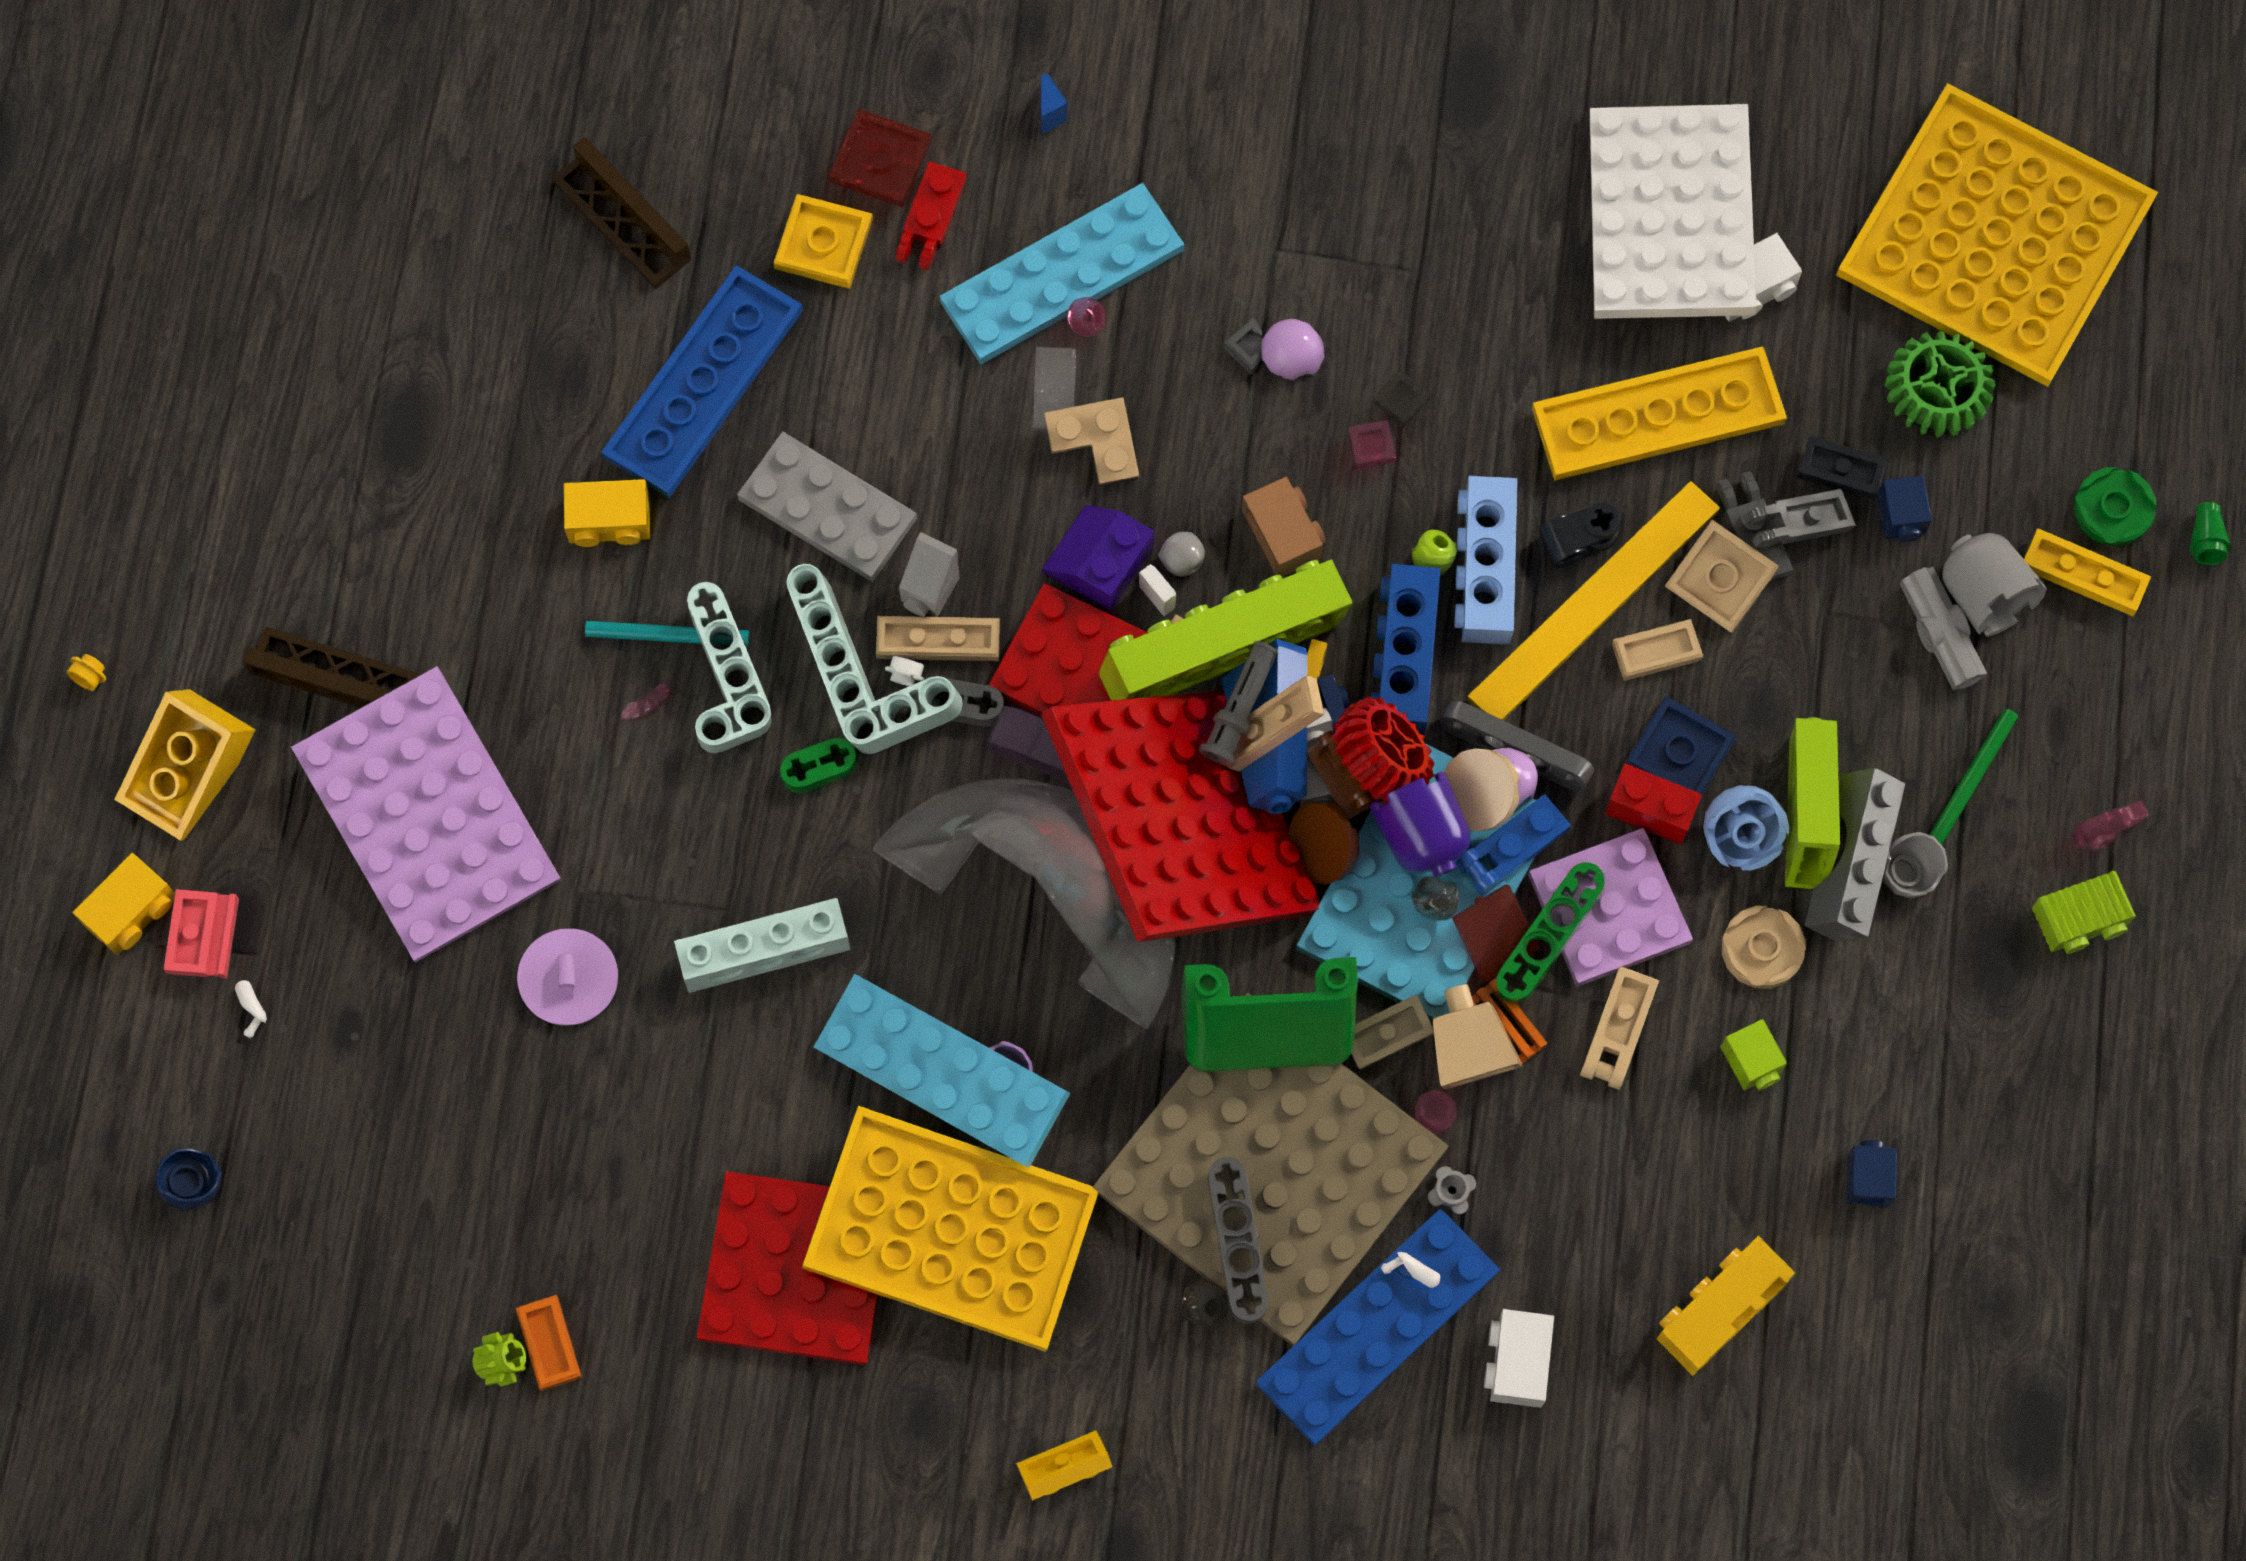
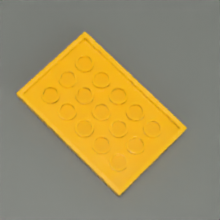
[802,1106,1098,1352]

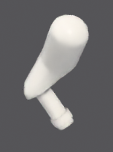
[235,980,267,1039]
[1381,1252,1440,1288]

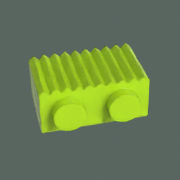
[2032,871,2136,954]

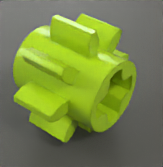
[473,1332,526,1387]

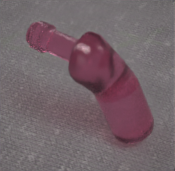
[621,684,671,719]

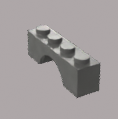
[1804,768,1906,941]

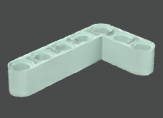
[787,564,963,754]

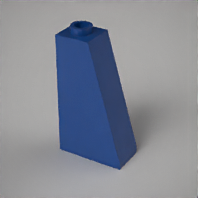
[1221,639,1307,814]

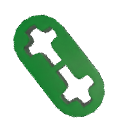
[780,738,857,793]

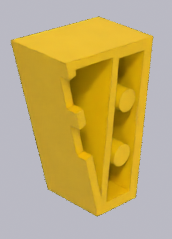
[1657,1236,1795,1376]

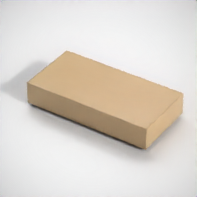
[1612,619,1703,681]

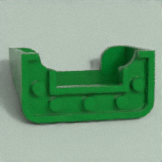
[1181,957,1358,1072]

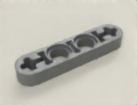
[1440,701,1594,791]
[1208,1157,1268,1324]

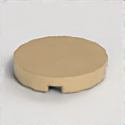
[1444,748,1520,831]
[1722,905,1806,989]

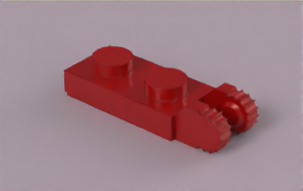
[895,161,967,270]

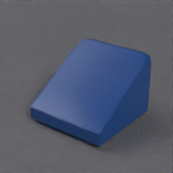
[1041,73,1067,133]

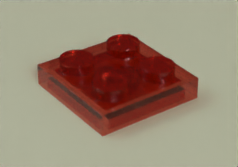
[829,108,932,208]

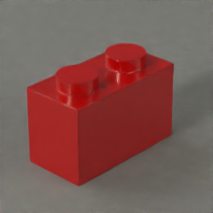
[1605,763,1702,845]

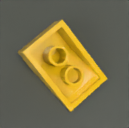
[114,689,255,841]

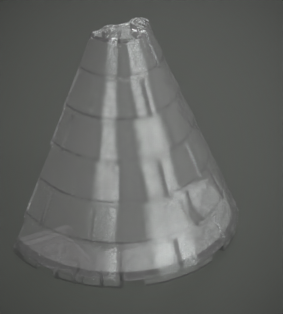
[873,779,1175,1030]

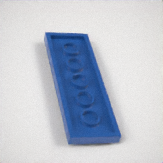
[601,265,803,498]
[1255,1208,1500,1447]

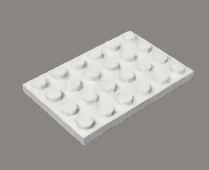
[1590,104,1756,319]

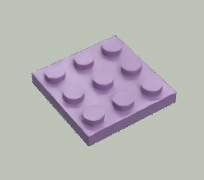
[1528,828,1693,987]

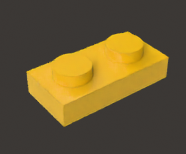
[1016,1430,1113,1501]

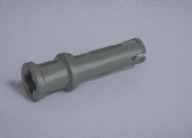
[1198,641,1279,766]

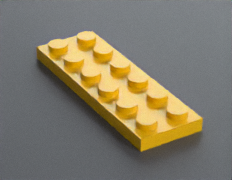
[1532,346,1787,481]

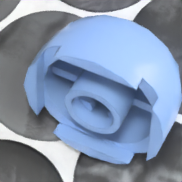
[1703,785,1790,871]

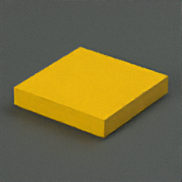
[773,194,873,289]

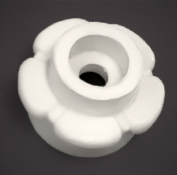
[885,656,924,686]

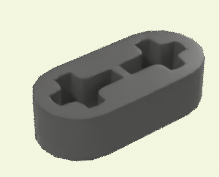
[932,679,1004,726]

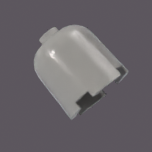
[1942,533,2047,637]

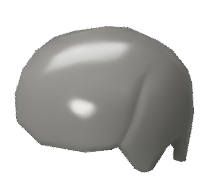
[1882,832,1948,899]

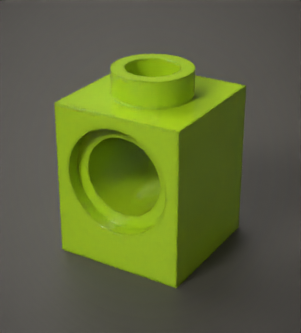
[1720,1019,1787,1091]

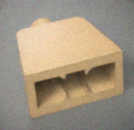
[1433,984,1522,1090]

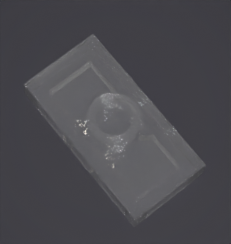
[1033,347,1076,429]

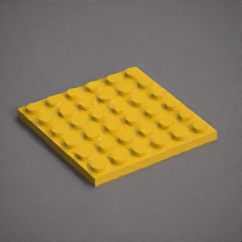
[1836,83,2158,387]

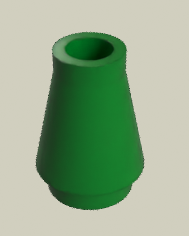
[2190,502,2231,565]

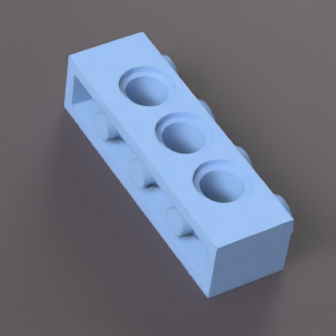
[1454,476,1517,645]

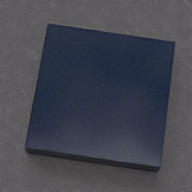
[1626,696,1737,798]

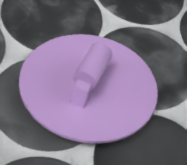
[517,929,618,1026]

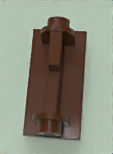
[1307,731,1383,820]

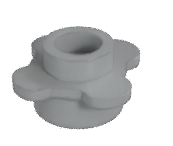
[1428,1166,1476,1215]

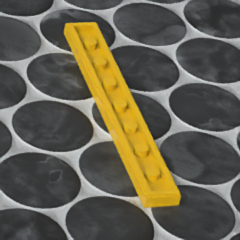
[1467,481,1720,721]

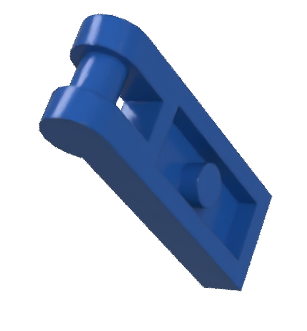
[1455,794,1571,896]

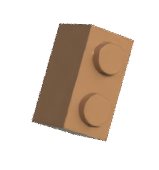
[1242,476,1326,577]

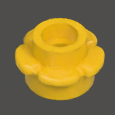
[66,654,106,691]

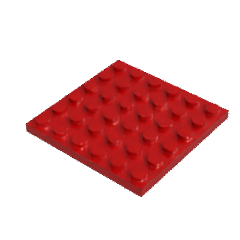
[1041,690,1320,943]

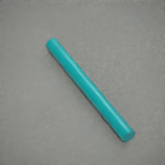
[585,621,750,647]

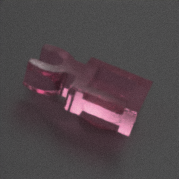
[2071,800,2149,849]

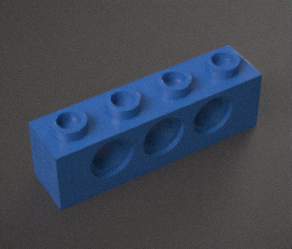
[1371,564,1441,735]

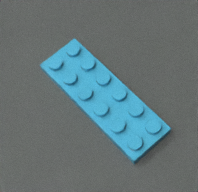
[940,183,1184,364]
[814,974,1070,1168]

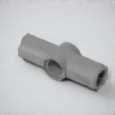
[1900,567,1987,691]

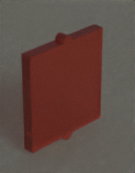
[1451,885,1539,982]

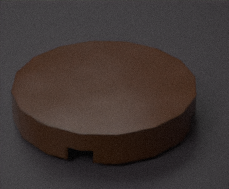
[1288,800,1360,884]

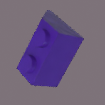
[1042,505,1154,613]

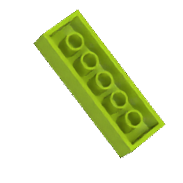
[1098,559,1353,701]

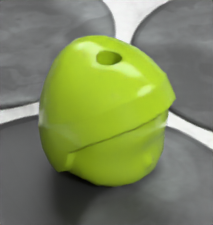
[1412,530,1457,576]

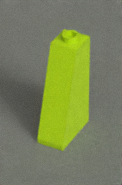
[1785,717,1840,889]

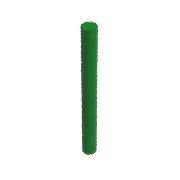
[1929,709,2018,845]

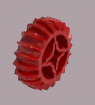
[1332,696,1435,804]

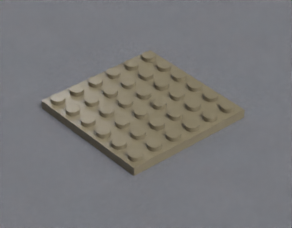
[1093,993,1449,1346]

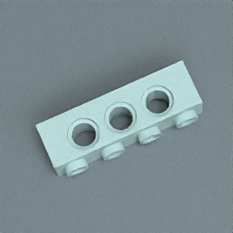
[674,898,850,993]

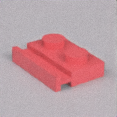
[164,889,239,979]

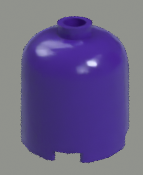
[1369,772,1471,878]

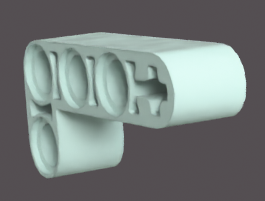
[687,582,772,753]

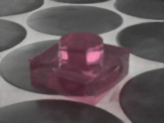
[1348,420,1396,470]

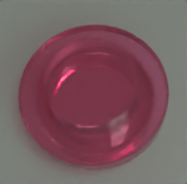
[1414,1090,1457,1133]

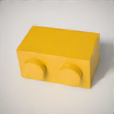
[564,479,650,547]
[72,852,175,955]

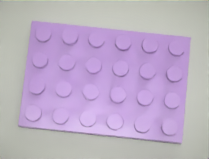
[291,666,561,963]

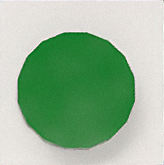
[2074,467,2156,546]

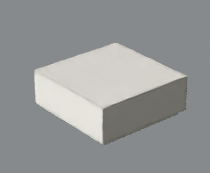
[1139,564,1176,616]

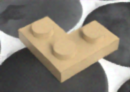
[1044,397,1139,485]

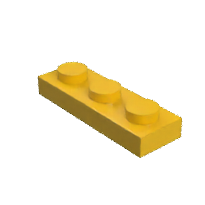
[2024,528,2151,616]

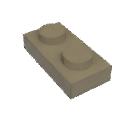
[1352,994,1434,1070]

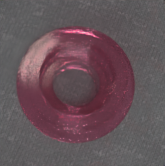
[1068,297,1106,337]

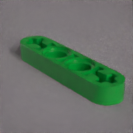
[1496,862,1605,1004]

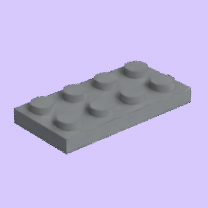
[737,431,917,582]

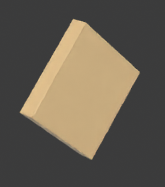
[1665,520,1779,633]

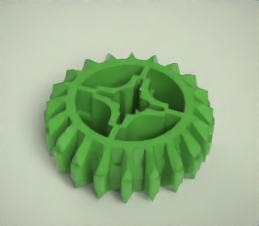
[1885,330,1995,438]

